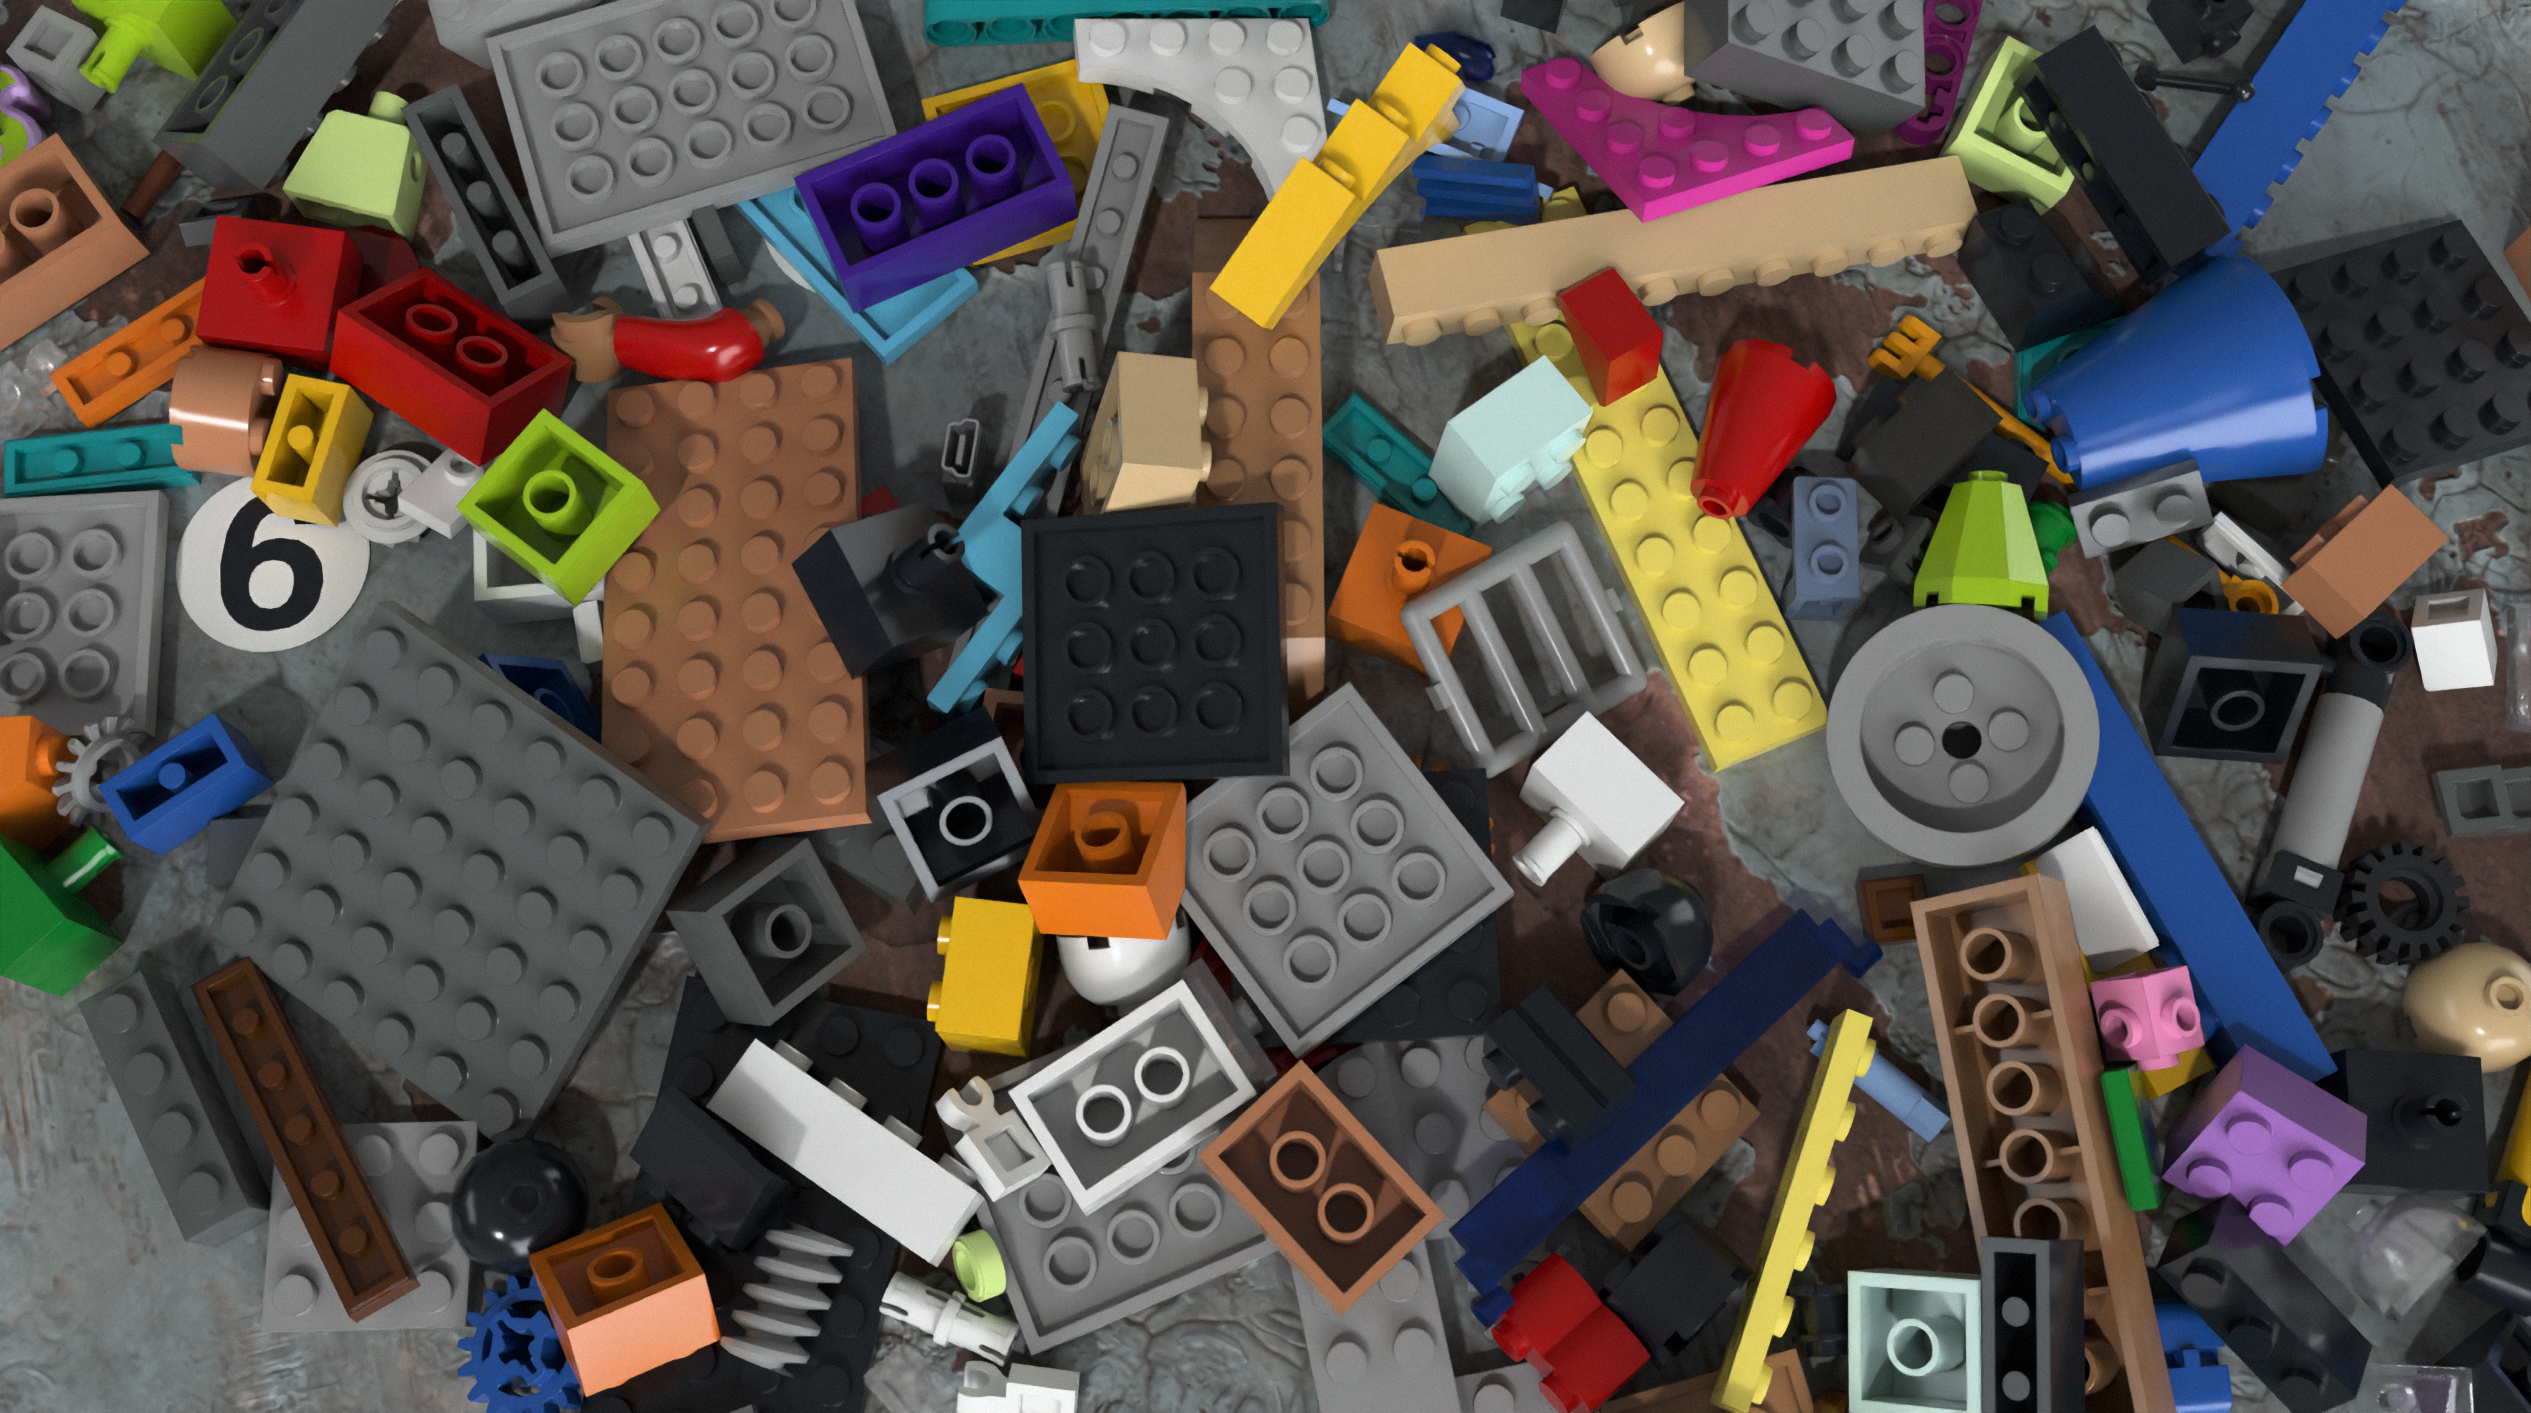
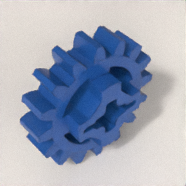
[457,1273,583,1413]

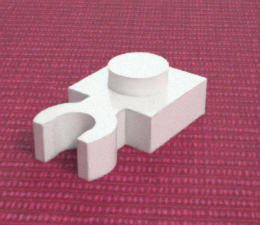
[936,1075,1052,1202]

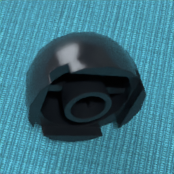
[1580,868,1714,1002]
[448,1137,590,1276]

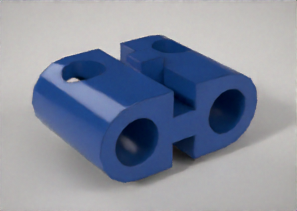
[2153,1296,2232,1413]

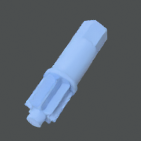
[1806,1019,1951,1143]

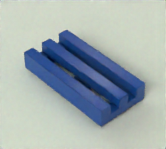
[1412,155,1541,225]

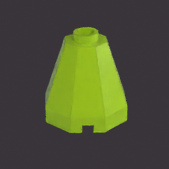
[1913,471,2049,621]

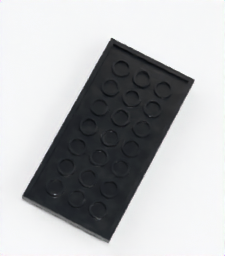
[580,975,944,1413]

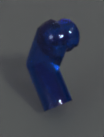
[1412,30,1497,82]

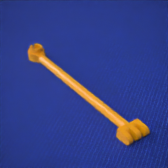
[1868,315,2279,614]

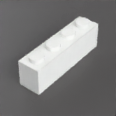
[706,1038,985,1267]

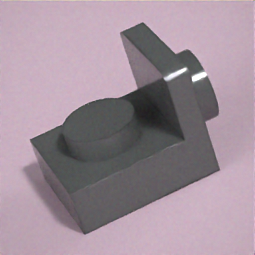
[1859,513,1936,608]

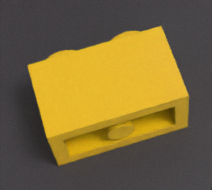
[250,373,374,528]

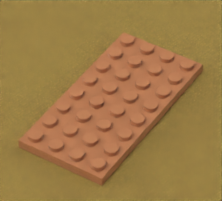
[601,357,872,845]

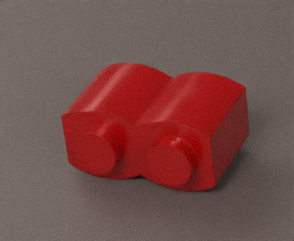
[1490,1251,1651,1413]

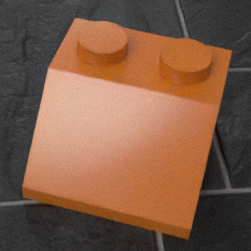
[0,715,95,852]
[1017,781,1186,940]
[528,1202,721,1397]

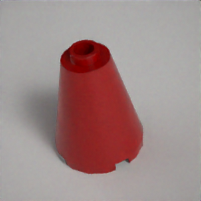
[1690,339,1837,519]

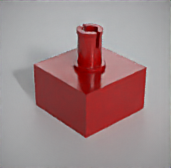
[195,215,364,372]

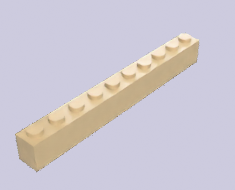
[1368,155,1979,346]

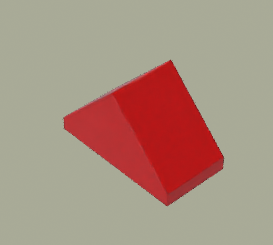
[1555,266,1663,407]

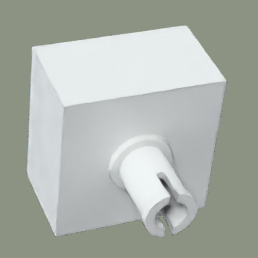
[1512,711,1685,887]

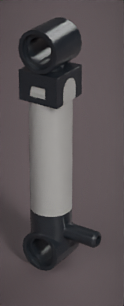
[2244,612,2413,974]

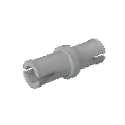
[1045,261,1102,394]

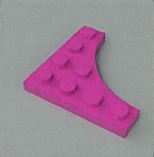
[1520,56,1855,223]

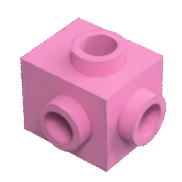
[2090,965,2205,1071]

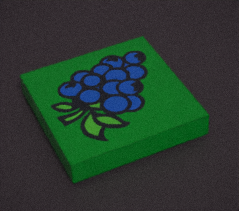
[2100,1061,2169,1211]

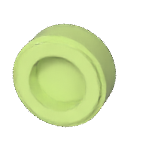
[952,1229,1006,1302]

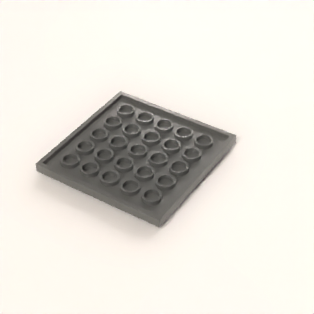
[207,601,712,1143]

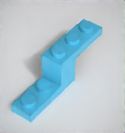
[926,400,1082,723]

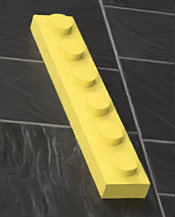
[1709,1009,1876,1413]

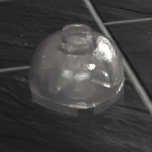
[2346,1192,2488,1329]

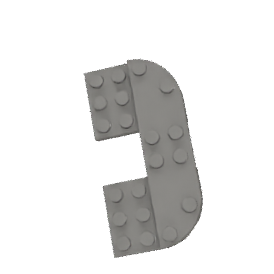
[1289,1037,1599,1413]

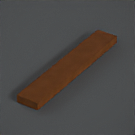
[190,956,421,1323]

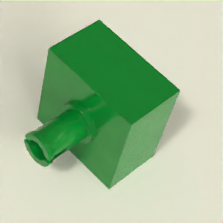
[0,824,124,998]

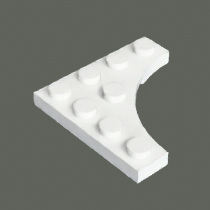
[1073,18,1328,202]

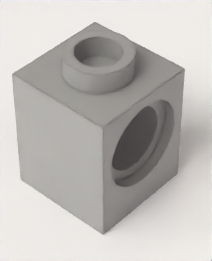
[6,5,106,114]

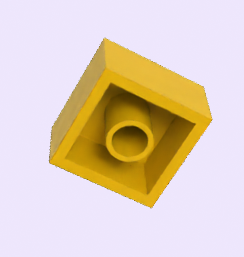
[927,896,1046,1059]

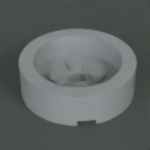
[1826,604,2100,871]

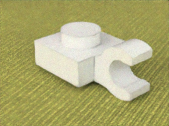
[957,1361,1080,1413]

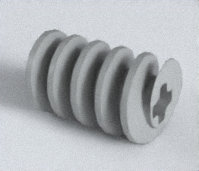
[720,1220,854,1378]

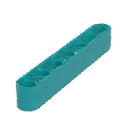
[923,0,1330,47]

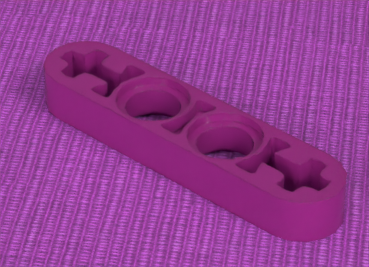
[1895,0,1983,146]

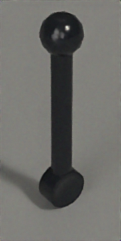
[2134,66,2256,103]

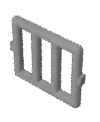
[1400,521,1648,778]

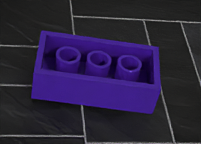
[793,83,1078,314]

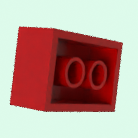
[329,266,573,467]

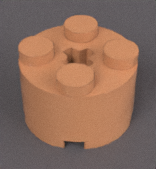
[169,345,286,478]

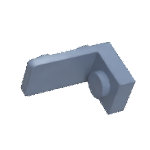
[1780,476,1860,622]

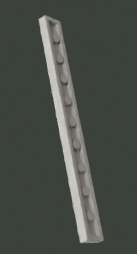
[947,103,1169,690]

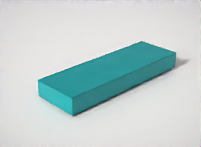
[1322,392,1477,538]
[4,422,201,498]

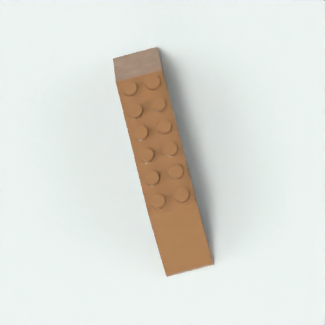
[1192,219,1325,798]

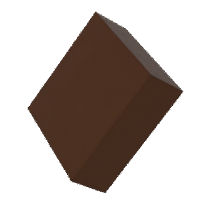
[1855,873,1928,948]

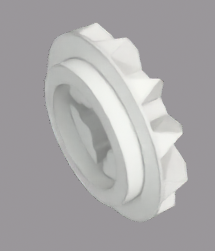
[343,450,431,549]

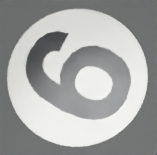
[176,477,370,652]

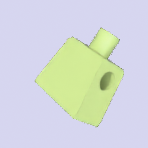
[282,91,429,244]

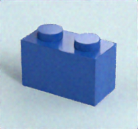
[98,713,275,856]

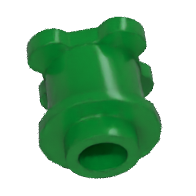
[2027,500,2078,578]

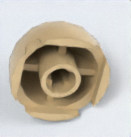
[1589,1,1697,107]
[2401,942,2531,1074]

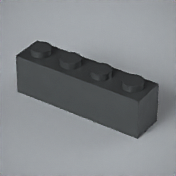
[400,82,578,333]
[78,970,271,1247]

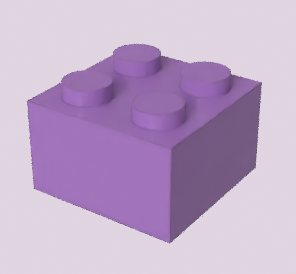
[2161,1044,2367,1250]

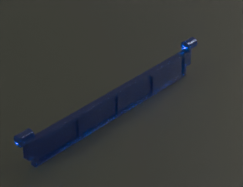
[1449,908,1883,1328]

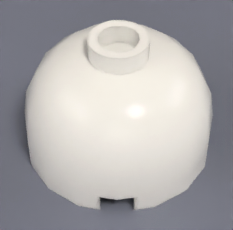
[1056,906,1191,1017]

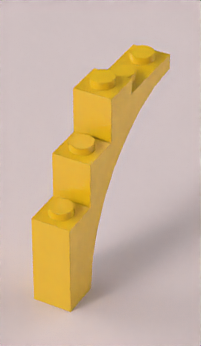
[1210,42,1466,330]

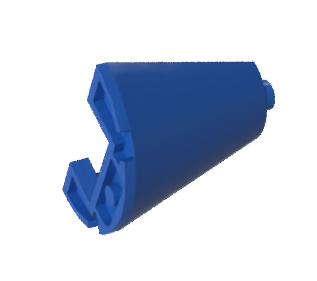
[2022,252,2328,492]

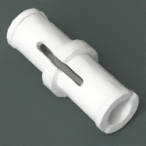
[879,1271,1021,1367]

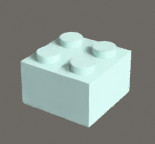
[1428,355,1593,531]
[1848,1268,1982,1413]

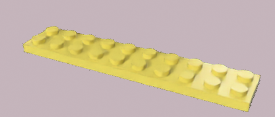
[1462,186,1828,773]

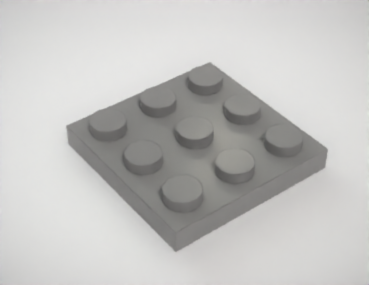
[260,1121,485,1333]

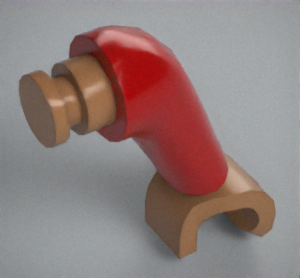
[550,296,785,384]

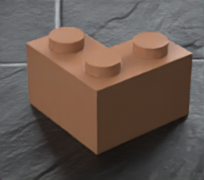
[2280,484,2449,640]

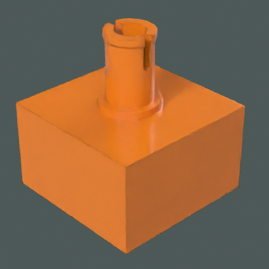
[1325,502,1493,677]

